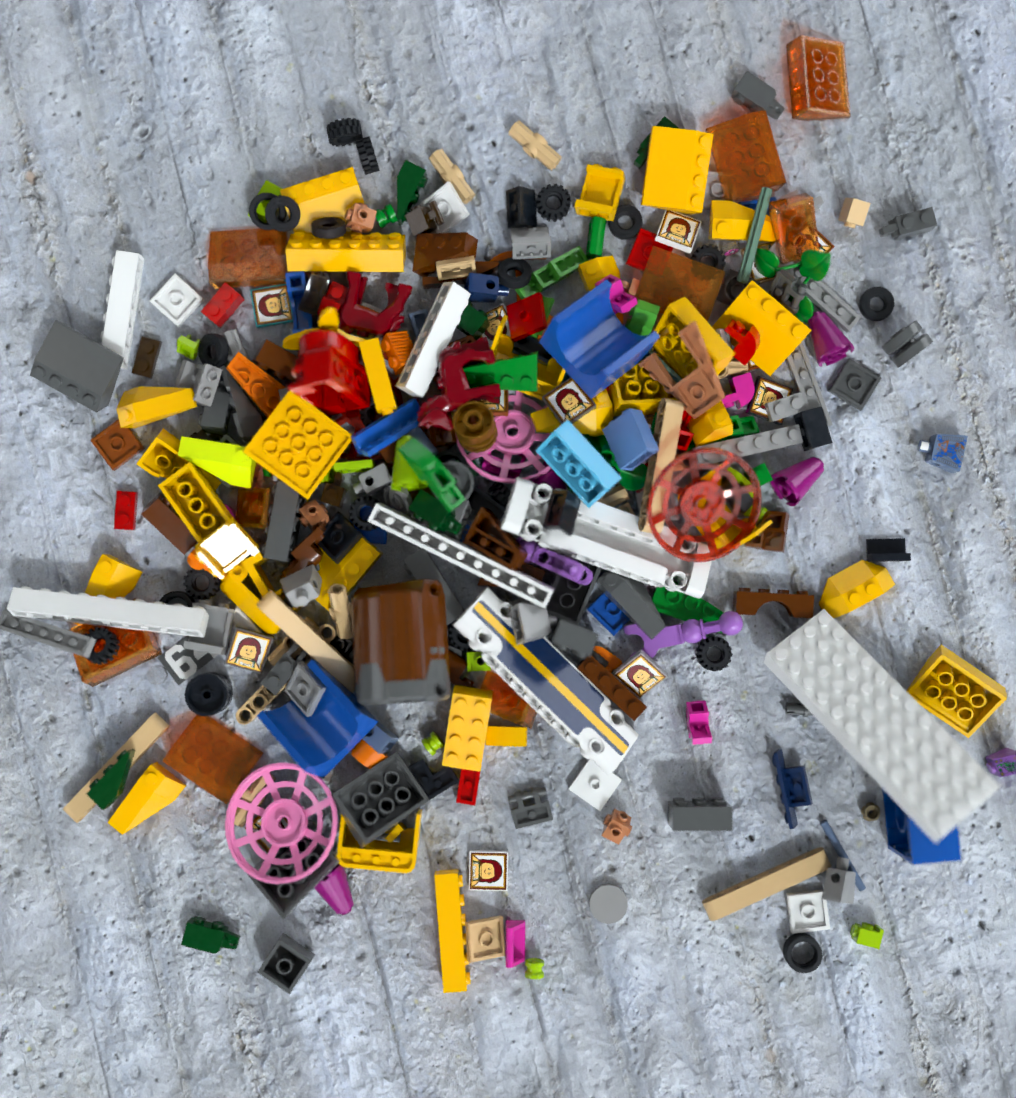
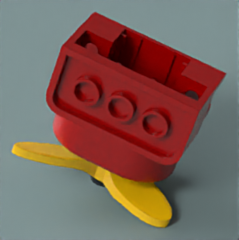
[283,308,370,416]

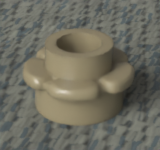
[861,802,880,821]

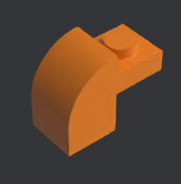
[351,739,389,769]

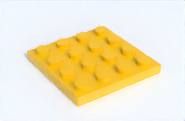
[243,390,352,500]

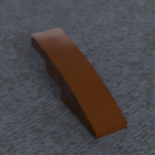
[422,261,499,289]

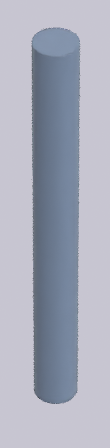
[820,820,866,891]

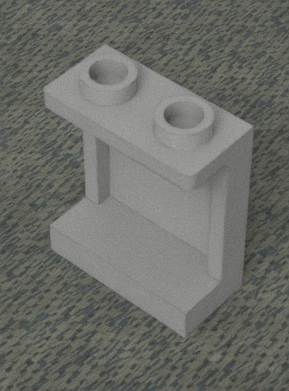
[174,360,222,407]
[183,600,235,655]

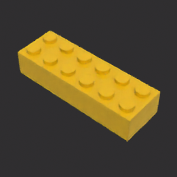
[285,232,406,272]

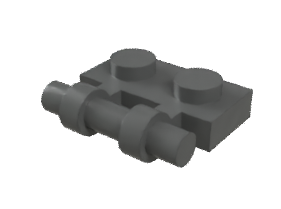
[768,269,807,315]
[508,787,553,829]

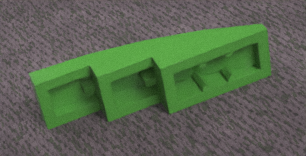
[515,246,589,300]

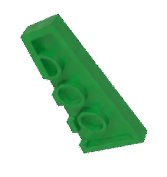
[462,352,538,392]
[652,580,724,633]

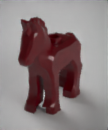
[317,271,413,337]
[417,337,501,431]

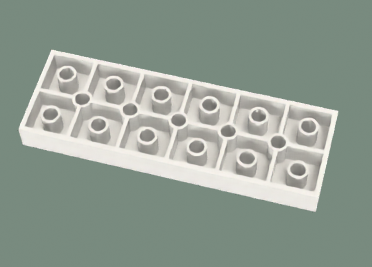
[763,609,1001,844]

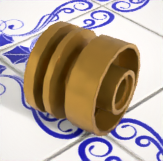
[453,401,498,453]

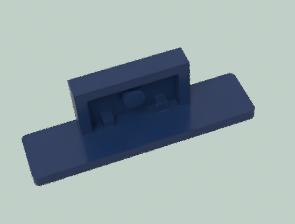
[772,749,813,829]

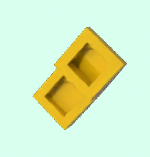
[485,725,527,747]

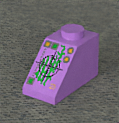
[986,748,1016,777]

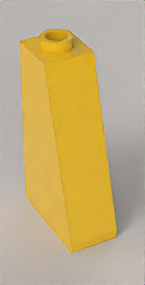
[359,337,397,415]

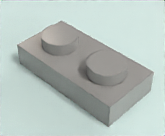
[764,392,807,422]

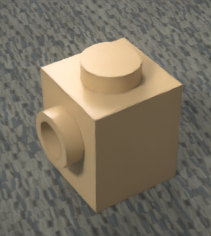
[838,198,871,229]

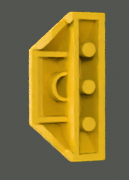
[819,560,895,618]

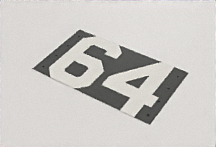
[158,636,218,685]

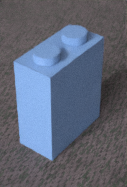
[603,408,659,471]

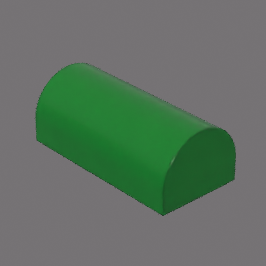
[586,216,606,259]

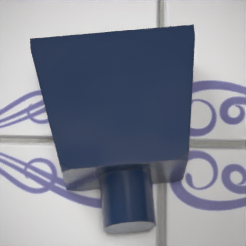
[464,272,509,303]

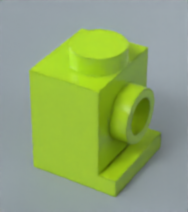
[467,651,491,672]
[850,922,884,949]

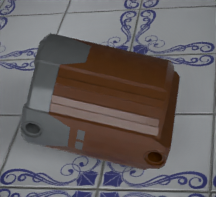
[351,579,451,705]

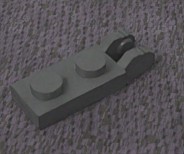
[261,642,308,695]

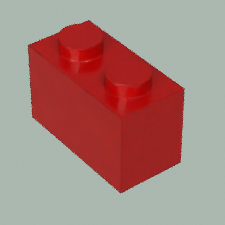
[201,282,245,329]

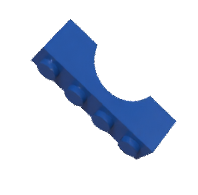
[285,271,314,353]

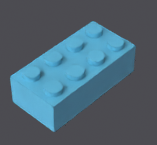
[536,420,621,508]

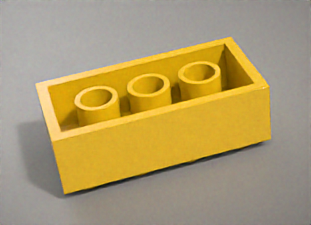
[158,462,233,543]
[442,685,493,772]

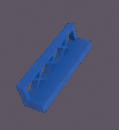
[350,398,420,457]

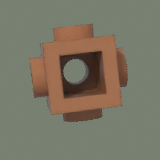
[345,203,377,234]
[299,499,329,532]
[602,808,632,845]

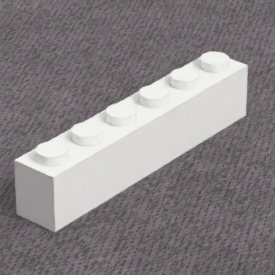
[100,250,144,370]
[396,282,471,398]

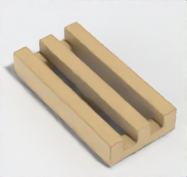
[436,256,476,281]

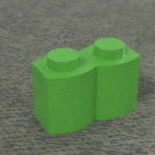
[625,299,660,336]

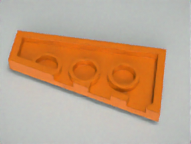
[226,352,286,418]

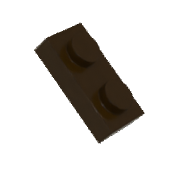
[132,336,162,379]

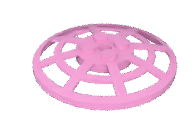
[455,391,552,484]
[225,762,338,884]

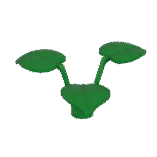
[754,248,831,323]
[568,434,648,493]

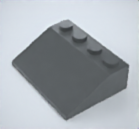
[30,320,124,413]
[332,752,429,848]
[248,819,340,919]

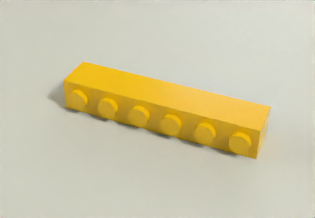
[434,869,471,993]

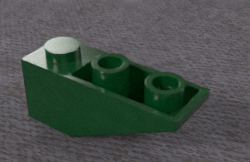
[397,160,428,226]
[86,749,135,810]

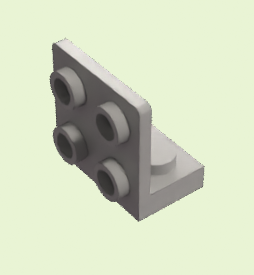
[511,226,551,259]

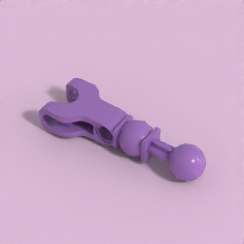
[516,536,593,585]
[623,611,743,658]

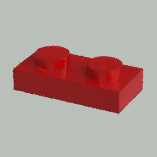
[114,491,138,530]
[456,769,481,806]

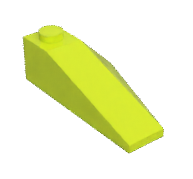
[178,436,256,489]

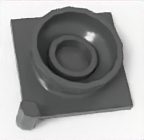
[716,269,761,306]

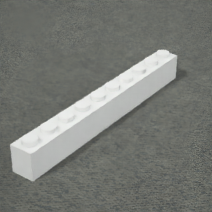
[368,502,555,608]
[7,586,209,638]

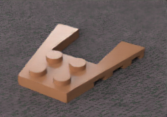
[638,321,725,419]

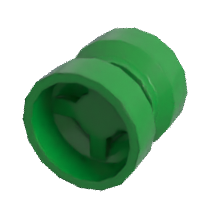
[375,203,398,229]

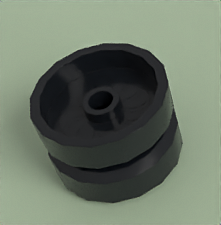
[184,672,233,717]

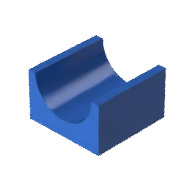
[539,279,660,399]
[257,659,378,778]
[882,788,962,865]

